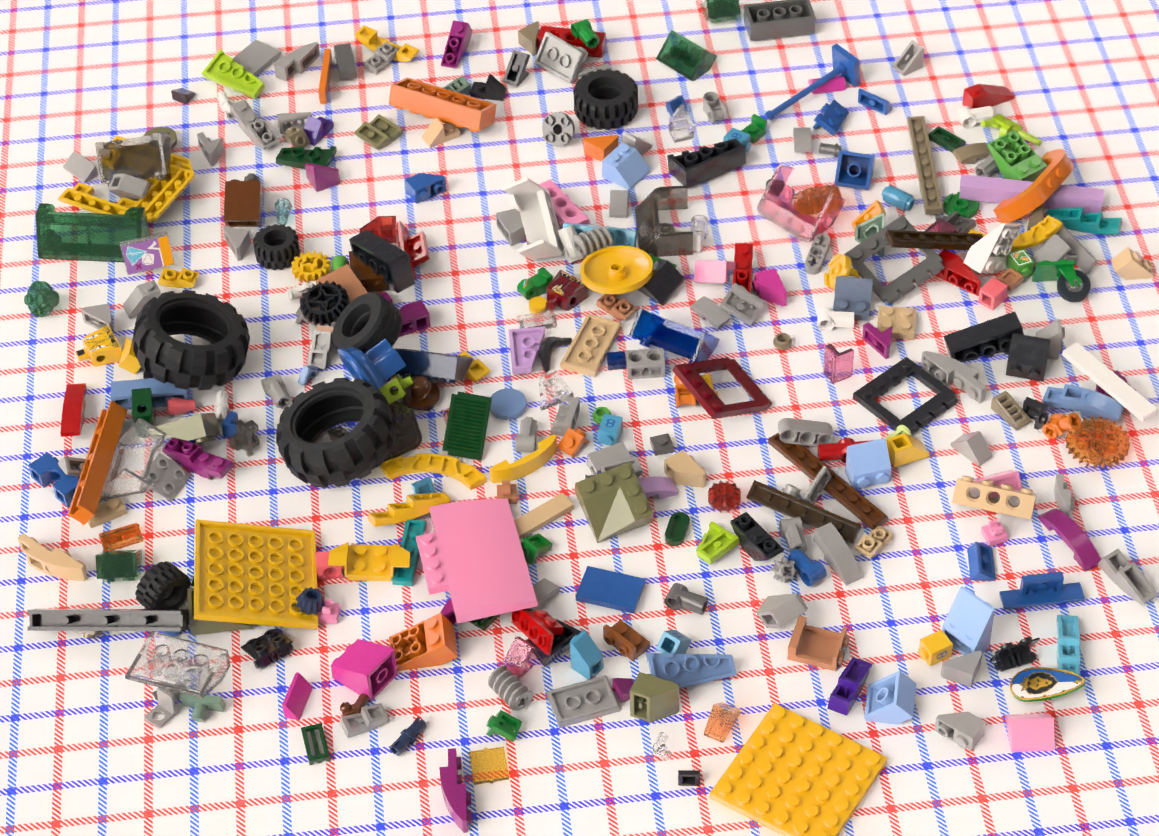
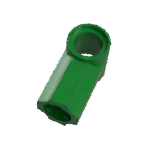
[571,19,599,49]

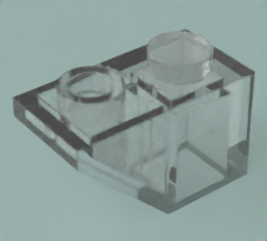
[669,105,696,143]

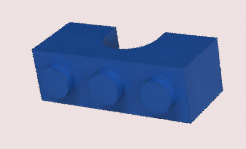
[28,453,80,508]

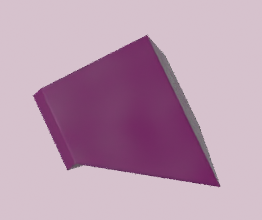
[305,163,340,192]

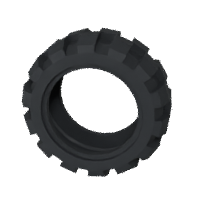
[132,290,250,390]
[276,377,396,488]

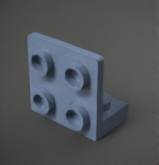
[833,276,873,321]

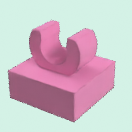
[981,519,1008,546]
[318,599,341,624]

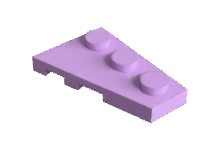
[509,326,546,374]

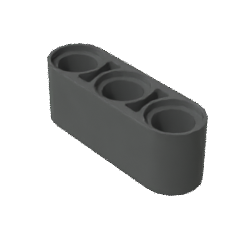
[334,43,357,80]

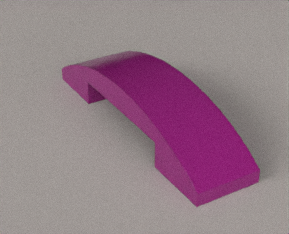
[1038,508,1101,572]

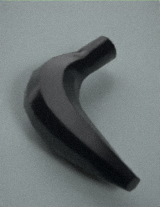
[539,336,572,373]

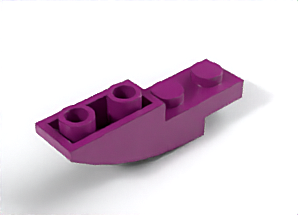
[161,438,234,480]
[439,748,472,833]

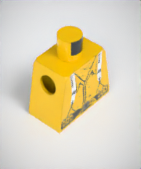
[75,325,122,367]

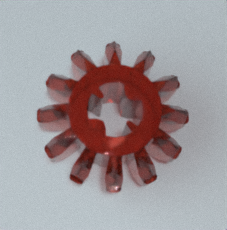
[708,480,741,513]

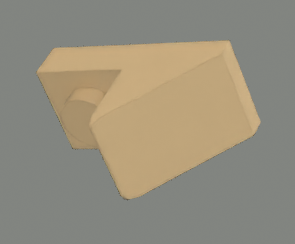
[422,118,460,148]

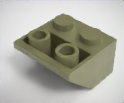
[630,672,679,723]

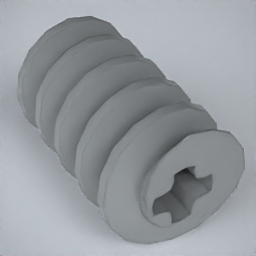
[572,226,613,257]
[488,665,533,711]

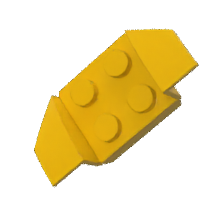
[328,542,410,581]

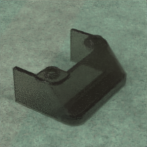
[635,185,693,257]

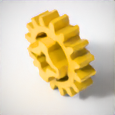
[291,250,331,283]

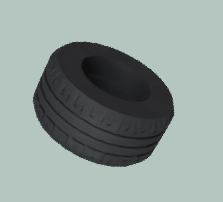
[332,293,402,353]

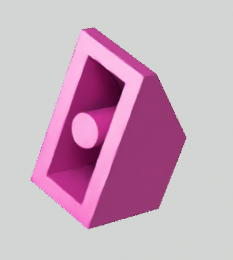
[752,268,787,306]

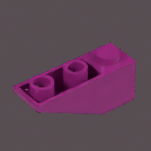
[441,20,473,69]

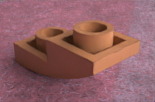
[596,294,637,321]

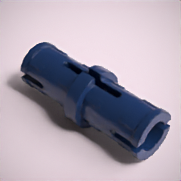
[389,717,427,756]

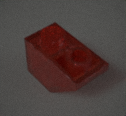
[360,215,397,243]

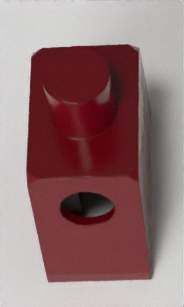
[546,270,589,311]

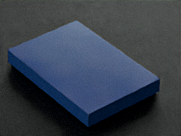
[575,566,646,614]

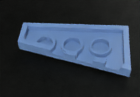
[645,653,737,689]

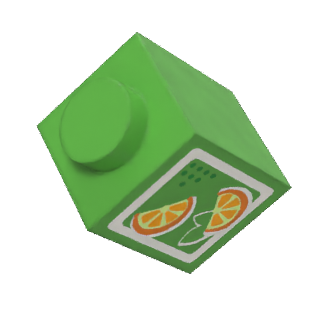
[1006,249,1034,278]

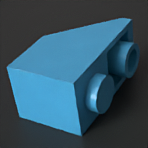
[570,630,604,680]

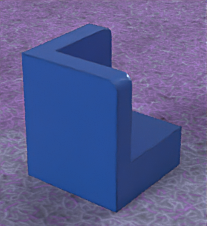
[221,411,252,443]

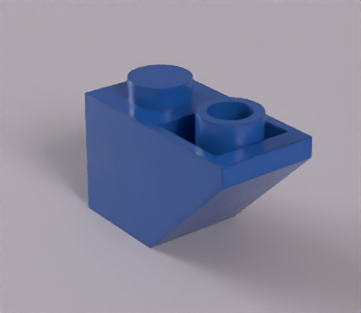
[405,173,447,204]

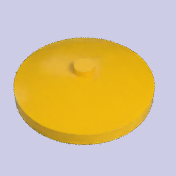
[580,246,654,294]

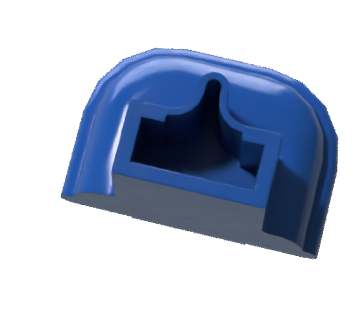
[337,339,406,389]

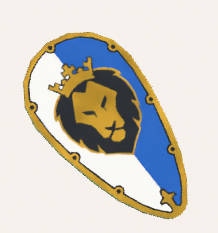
[1010,667,1085,702]

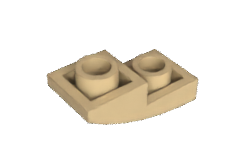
[855,526,894,559]

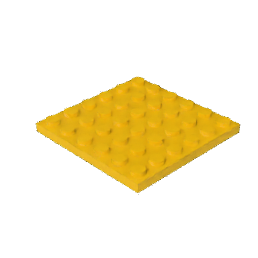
[194,519,318,630]
[710,703,888,836]

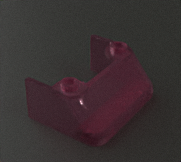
[757,164,846,242]

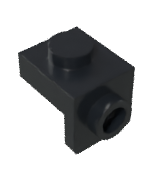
[1023,397,1049,430]

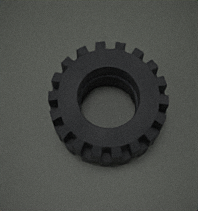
[253,224,300,270]
[135,561,191,609]

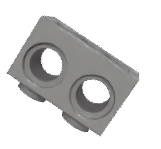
[626,348,665,380]

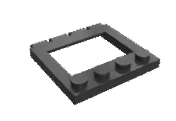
[844,215,944,305]

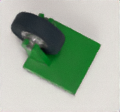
[1032,259,1091,302]

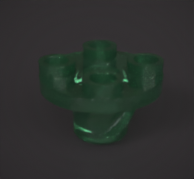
[24,281,60,318]

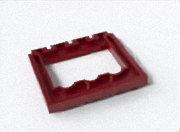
[672,357,772,419]

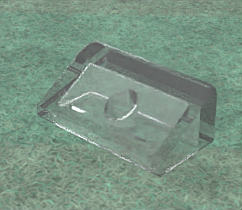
[517,310,557,329]

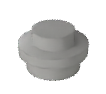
[782,484,801,498]

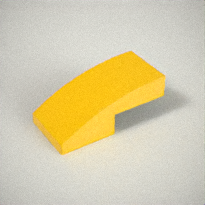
[457,351,491,382]

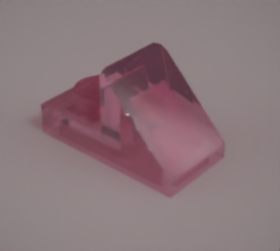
[501,637,535,680]

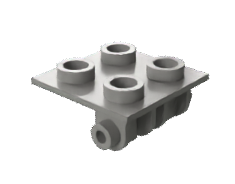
[139,453,192,502]

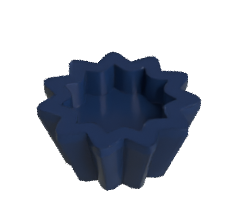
[296,587,325,615]

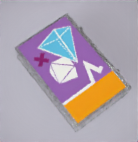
[119,231,175,275]

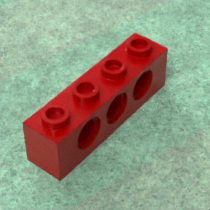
[537,25,606,58]

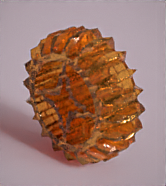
[793,185,842,215]

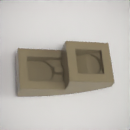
[952,143,990,164]

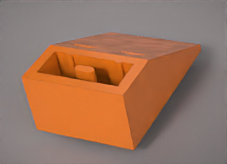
[389,613,458,671]

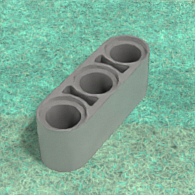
[778,418,835,447]

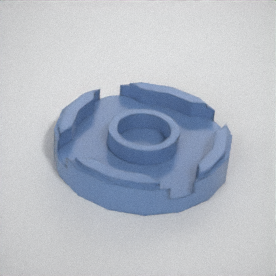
[490,388,527,420]

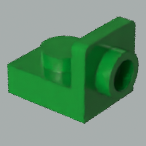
[741,114,767,144]
[521,533,553,565]
[486,710,522,742]

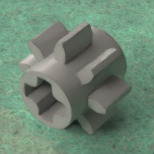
[770,557,798,583]

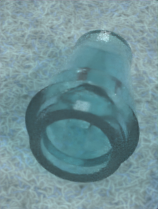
[274,198,292,225]

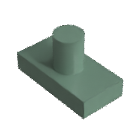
[179,690,226,722]

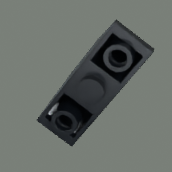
[730,512,784,561]

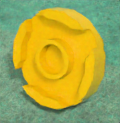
[824,254,859,290]

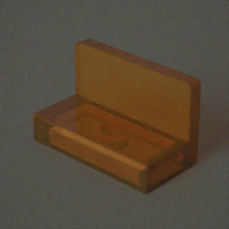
[99,523,143,553]

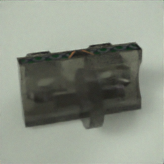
[229,419,260,457]

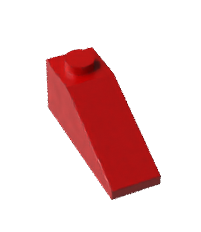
[962,84,1015,109]

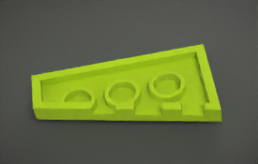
[202,49,265,99]

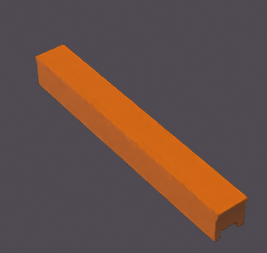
[68,401,128,525]

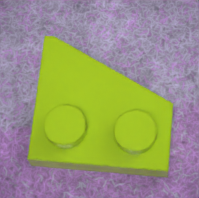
[696,521,740,564]

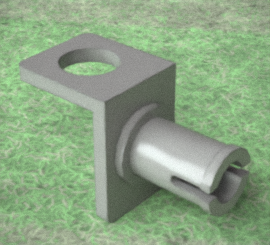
[144,683,187,729]

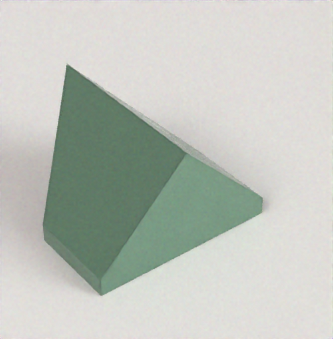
[854,212,885,257]

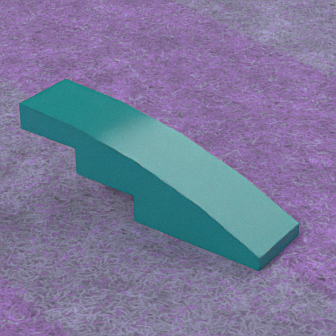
[1046,208,1122,235]

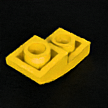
[158,267,199,288]

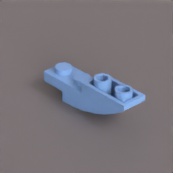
[1042,384,1124,422]

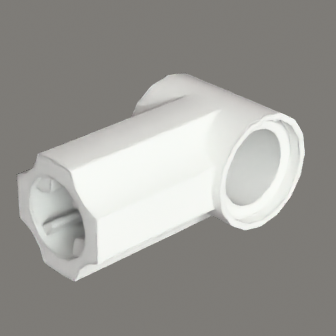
[956,106,994,129]
[558,225,587,263]
[817,307,854,331]

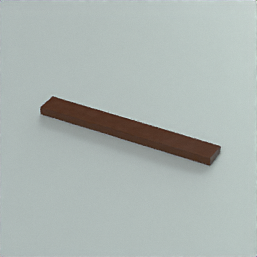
[768,432,888,530]

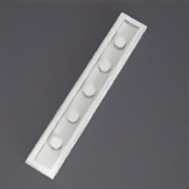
[1062,343,1157,422]

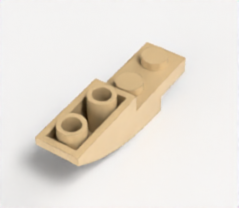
[18,533,88,581]

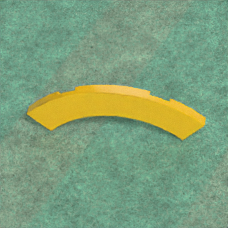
[968,215,1063,253]
[380,453,487,490]

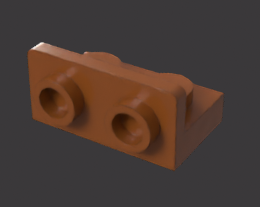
[603,619,650,661]

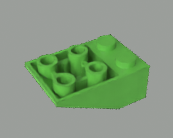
[987,130,1048,182]

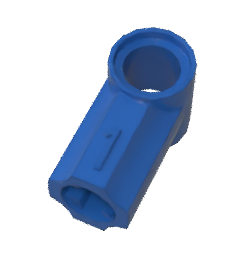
[787,549,827,587]

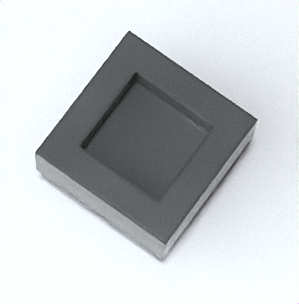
[650,433,674,456]

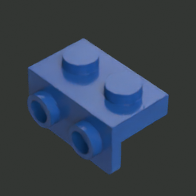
[812,99,849,136]

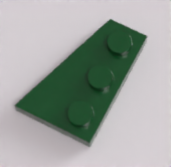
[276,146,337,170]

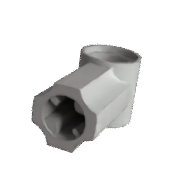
[974,152,1000,177]
[261,373,292,409]
[515,417,538,453]
[779,517,807,553]

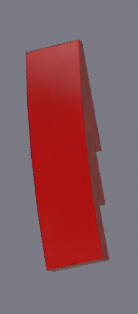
[60,383,87,437]

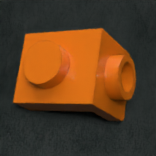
[557,428,590,458]

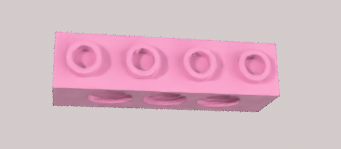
[539,179,590,229]

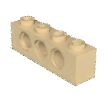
[952,475,1037,520]

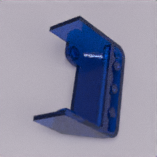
[629,308,720,363]

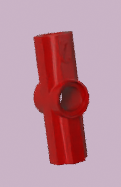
[817,437,873,463]

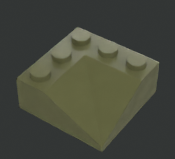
[574,462,654,543]

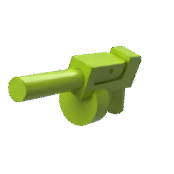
[981,114,1042,146]

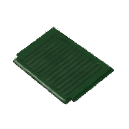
[442,391,492,461]

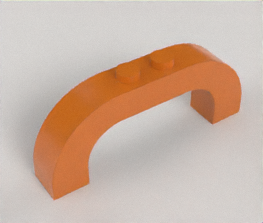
[993,149,1074,224]

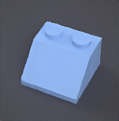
[602,142,651,190]
[845,438,891,489]
[864,671,917,725]

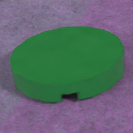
[943,192,979,218]

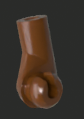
[340,693,369,716]

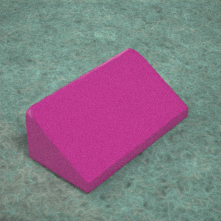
[808,75,846,94]
[282,672,312,720]

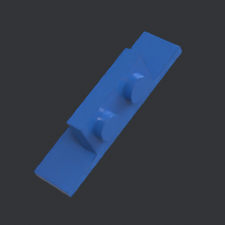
[999,572,1085,610]

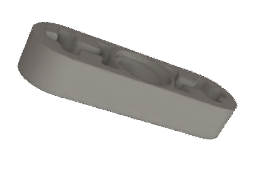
[805,233,831,275]

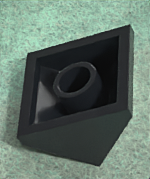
[637,260,685,307]
[525,619,581,667]

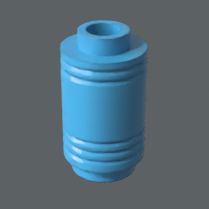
[881,185,915,211]

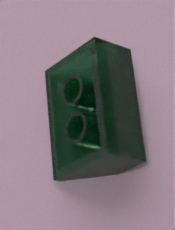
[656,30,717,81]

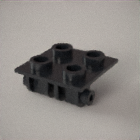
[241,628,294,669]
[990,637,1040,672]

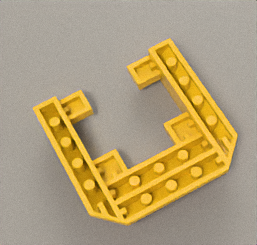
[58,135,195,226]

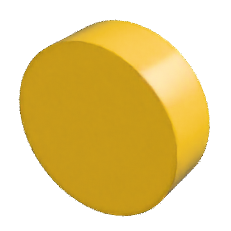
[529,296,547,314]

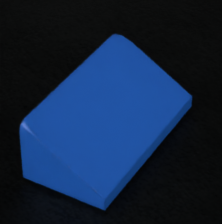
[858,88,892,115]
[967,541,996,581]

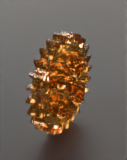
[1065,416,1130,469]

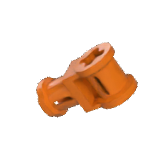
[674,375,696,408]
[1042,413,1081,439]

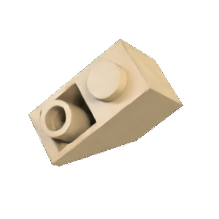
[1111,247,1154,280]
[664,449,707,488]

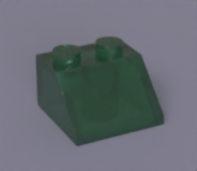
[700,0,741,23]
[95,549,142,582]

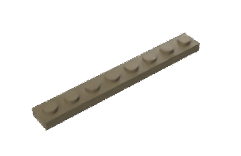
[907,116,943,215]

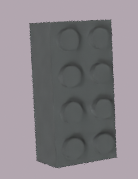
[744,0,816,41]

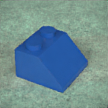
[834,150,876,190]

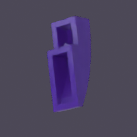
[827,657,872,716]

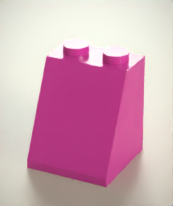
[331,639,398,702]

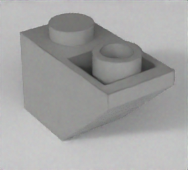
[108,174,150,199]
[1035,319,1065,359]
[756,593,808,628]
[934,711,986,751]

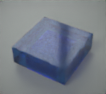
[606,351,627,370]

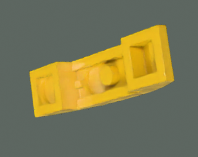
[355,25,419,62]
[489,434,557,483]

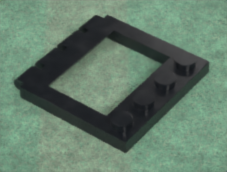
[853,357,959,435]

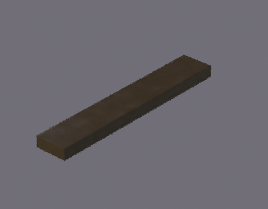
[885,230,983,250]
[746,480,862,544]

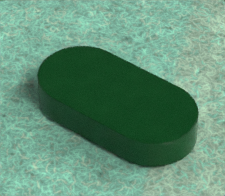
[665,512,690,546]

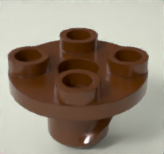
[402,376,440,411]

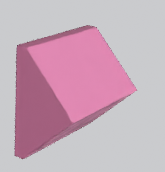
[1005,713,1055,752]

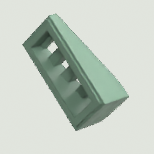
[443,76,471,95]

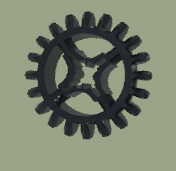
[300,280,350,326]

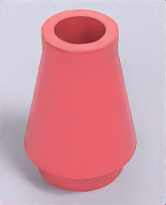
[167,397,195,416]

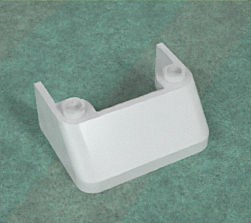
[502,177,564,260]

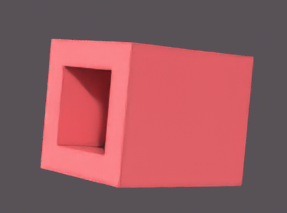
[978,277,1008,310]

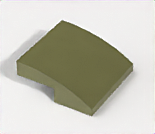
[354,114,404,150]

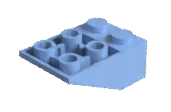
[942,586,995,655]

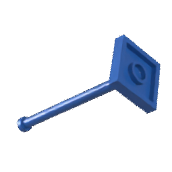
[765,43,860,121]

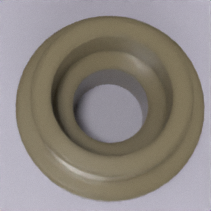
[773,333,792,350]

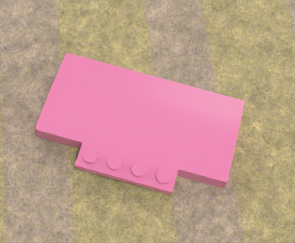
[416,498,538,624]

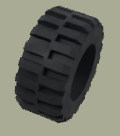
[573,69,638,130]

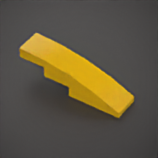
[368,492,450,527]

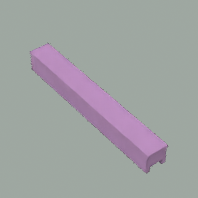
[959,174,1104,213]

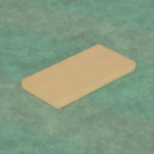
[560,314,622,377]

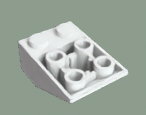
[963,223,1022,273]

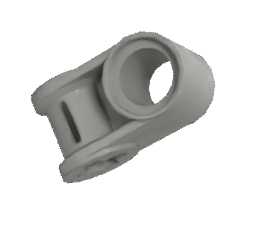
[703,91,728,123]

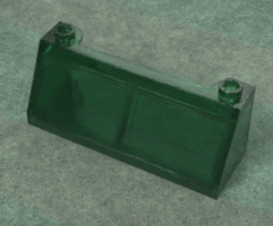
[35,203,151,263]

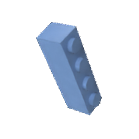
[110,378,190,410]

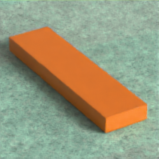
[318,48,333,104]

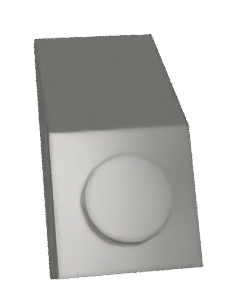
[123,280,161,319]

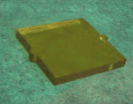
[469,746,509,785]

